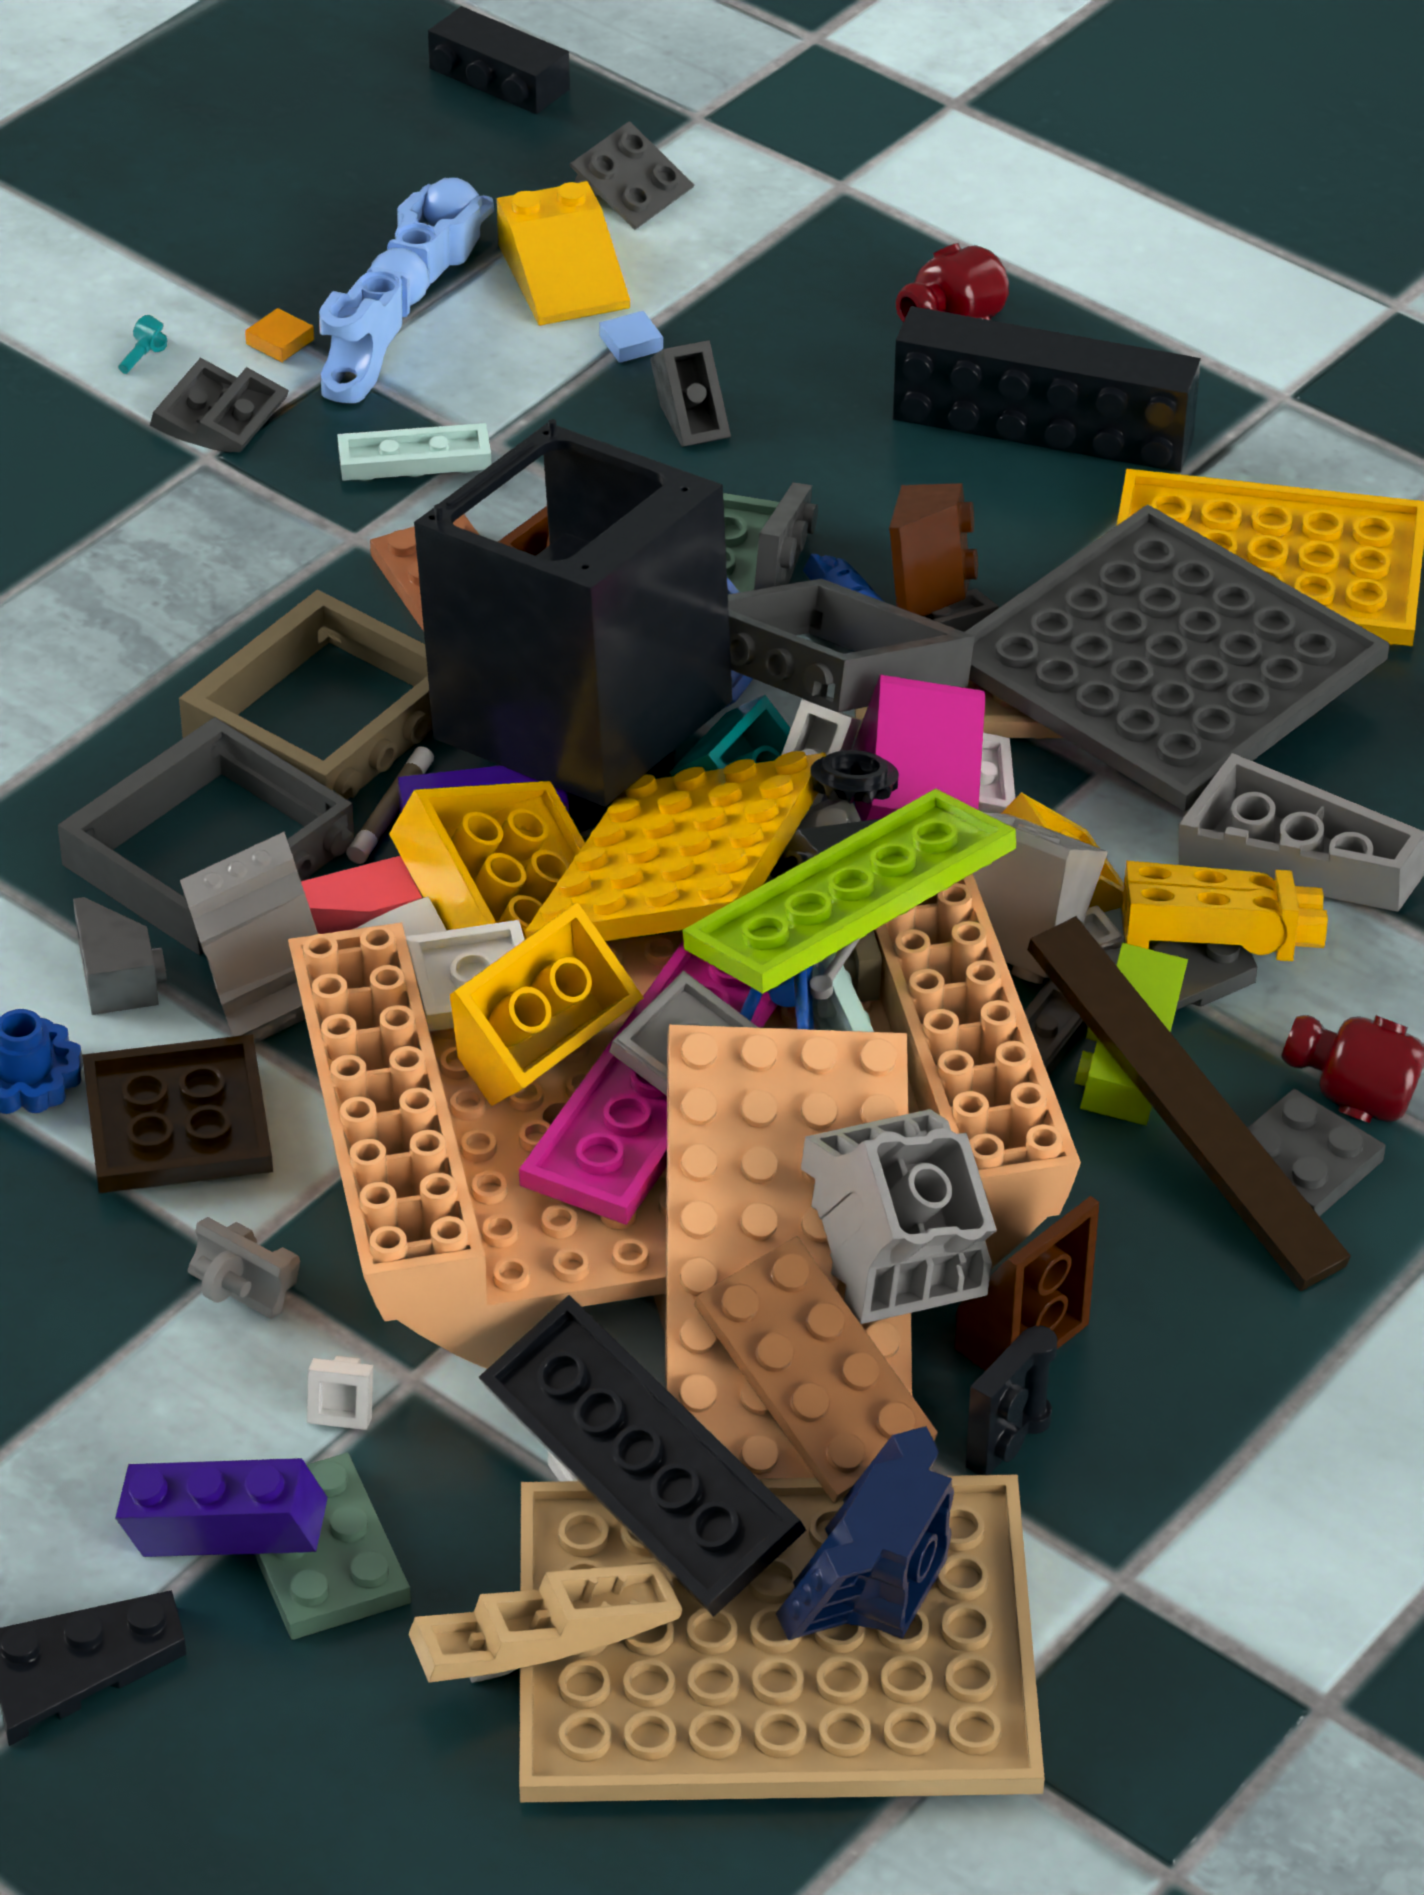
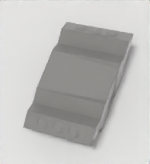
[180,832,318,1043]
[801,1109,997,1324]

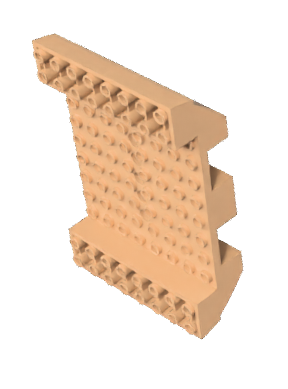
[288,873,1081,1369]

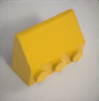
[450,902,644,1106]

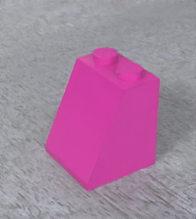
[852,675,985,821]

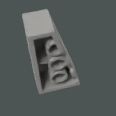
[1179,753,1424,912]

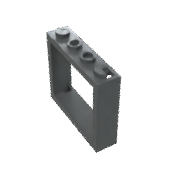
[728,579,975,712]
[58,717,354,955]

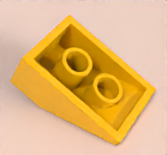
[497,181,630,326]

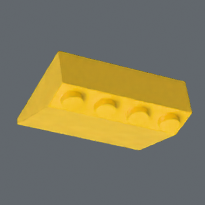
[389,781,639,942]

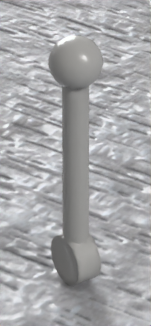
[810,939,860,1000]

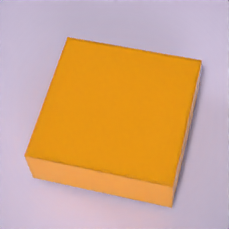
[245,308,314,362]

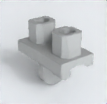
[188,1217,300,1319]

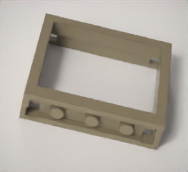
[179,589,433,800]

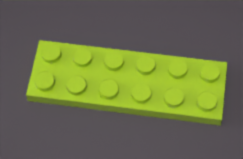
[683,789,1016,994]

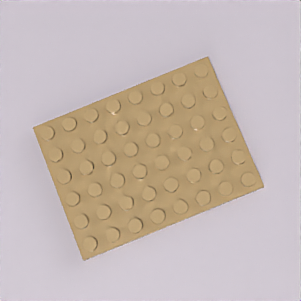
[519,1475,1045,1803]

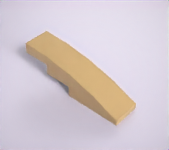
[408,1563,683,1683]

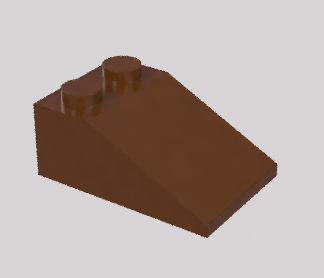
[955,1196,1100,1371]

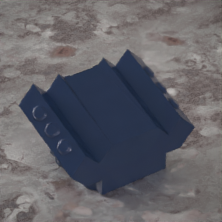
[775,1426,954,1640]

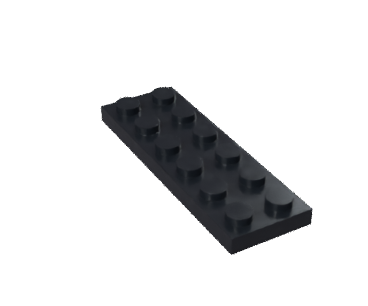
[479,1295,807,1617]

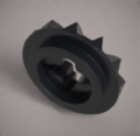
[810,750,899,804]

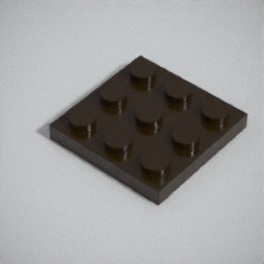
[82,1034,273,1193]

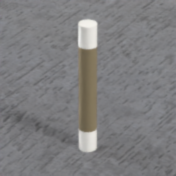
[346,747,434,864]

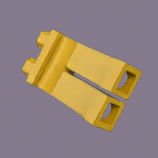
[1121,860,1328,961]

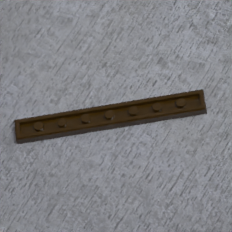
[1027,916,1351,1292]

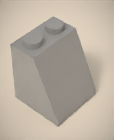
[973,812,1108,984]

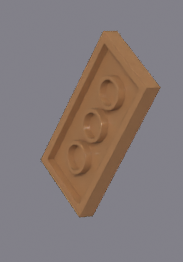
[694,1236,938,1503]

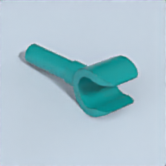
[118,315,168,374]

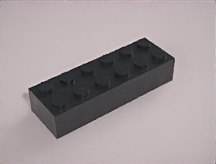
[893,306,1201,473]

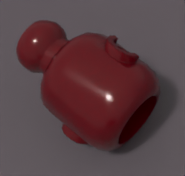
[896,242,1009,322]
[1281,1015,1424,1123]

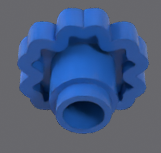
[0,1009,83,1114]

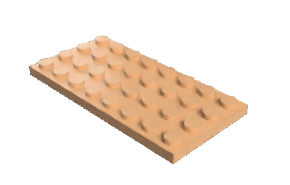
[665,1024,912,1479]

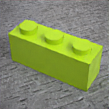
[1074,943,1188,1126]

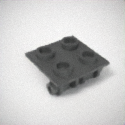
[569,121,694,230]

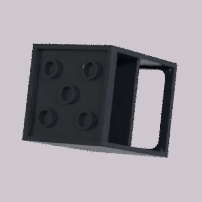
[414,419,733,807]

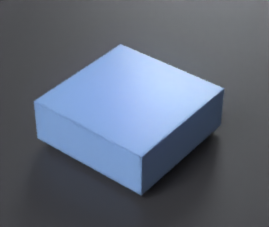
[599,311,663,363]

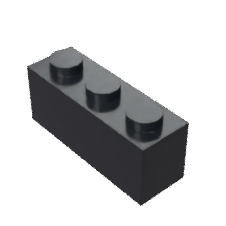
[428,6,570,114]

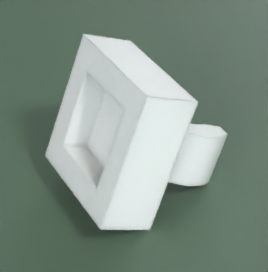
[307,1355,373,1430]

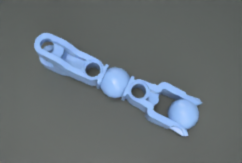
[319,178,494,403]

